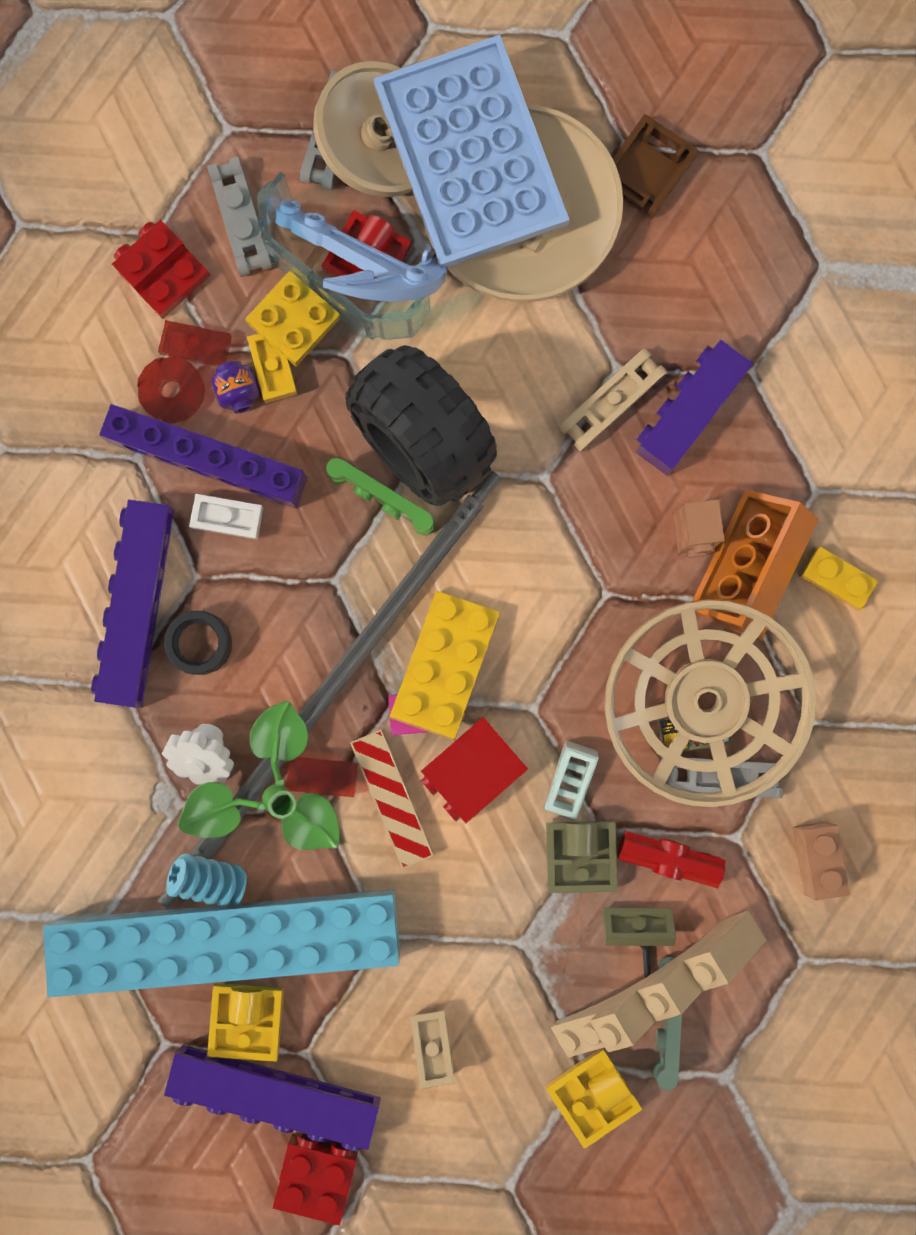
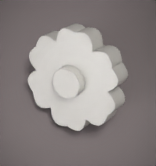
[162,724,234,785]

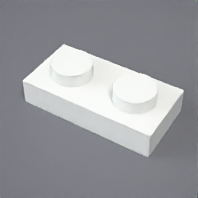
[189,494,264,540]

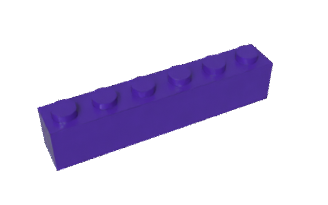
[91,499,175,708]
[164,1045,381,1151]

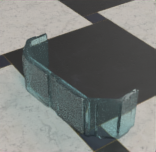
[257,172,431,341]

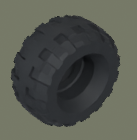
[345,345,497,506]

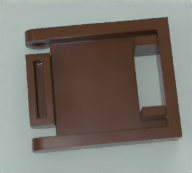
[613,114,699,218]

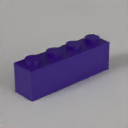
[635,339,753,476]

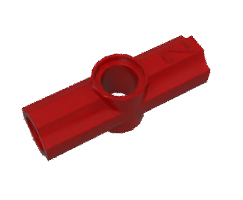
[617,830,726,889]

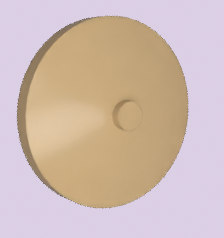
[314,61,412,197]

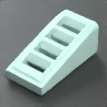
[544,741,599,820]

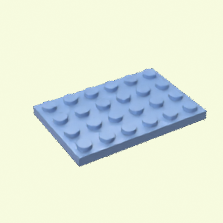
[373,35,569,269]

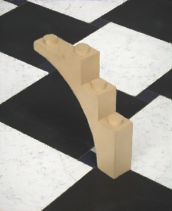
[550,911,767,1057]

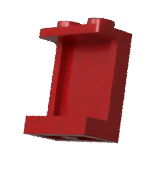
[420,717,528,824]

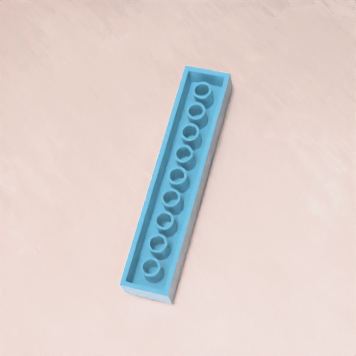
[43,889,401,997]

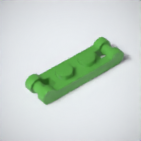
[326,458,434,536]

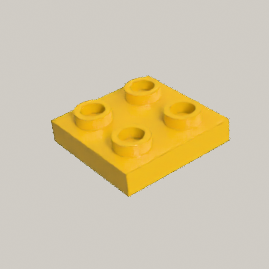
[245,271,341,367]
[207,983,284,1062]
[545,1048,642,1149]

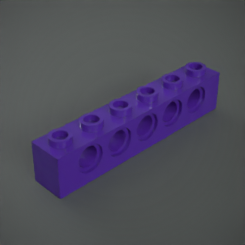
[99,404,308,509]

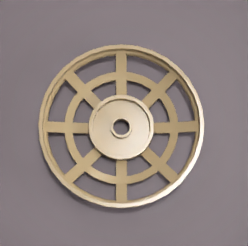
[604,599,817,807]

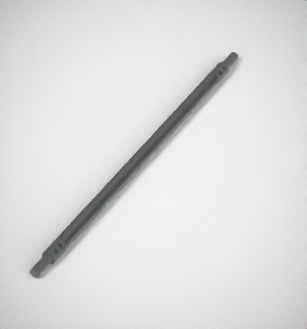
[158,470,502,908]

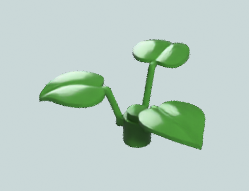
[178,701,339,850]

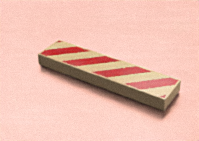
[350,729,434,869]

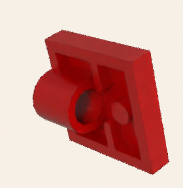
[321,210,412,302]

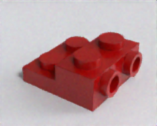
[112,219,211,319]
[272,1133,358,1226]

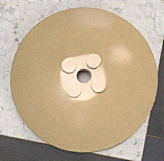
[424,105,623,302]

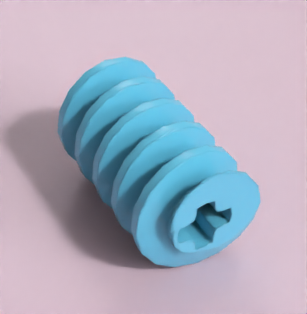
[166,853,247,907]

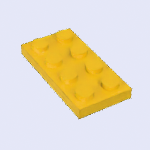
[390,591,500,741]

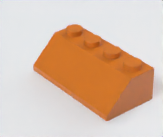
[692,490,819,641]

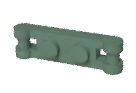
[652,955,682,1091]

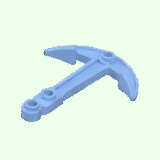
[275,200,447,302]

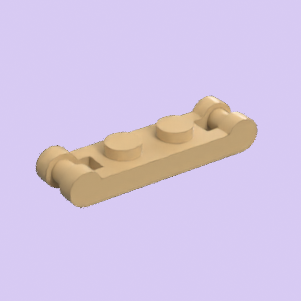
[558,348,668,452]

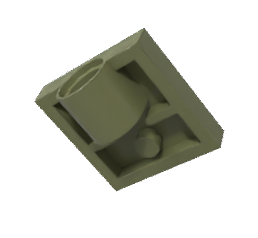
[546,821,617,893]

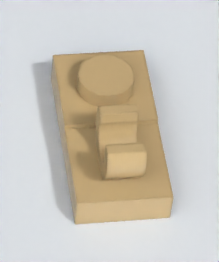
[410,1011,455,1089]

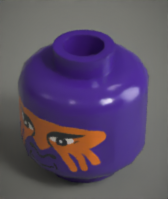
[211,361,260,414]

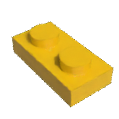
[247,334,298,403]
[800,546,878,611]

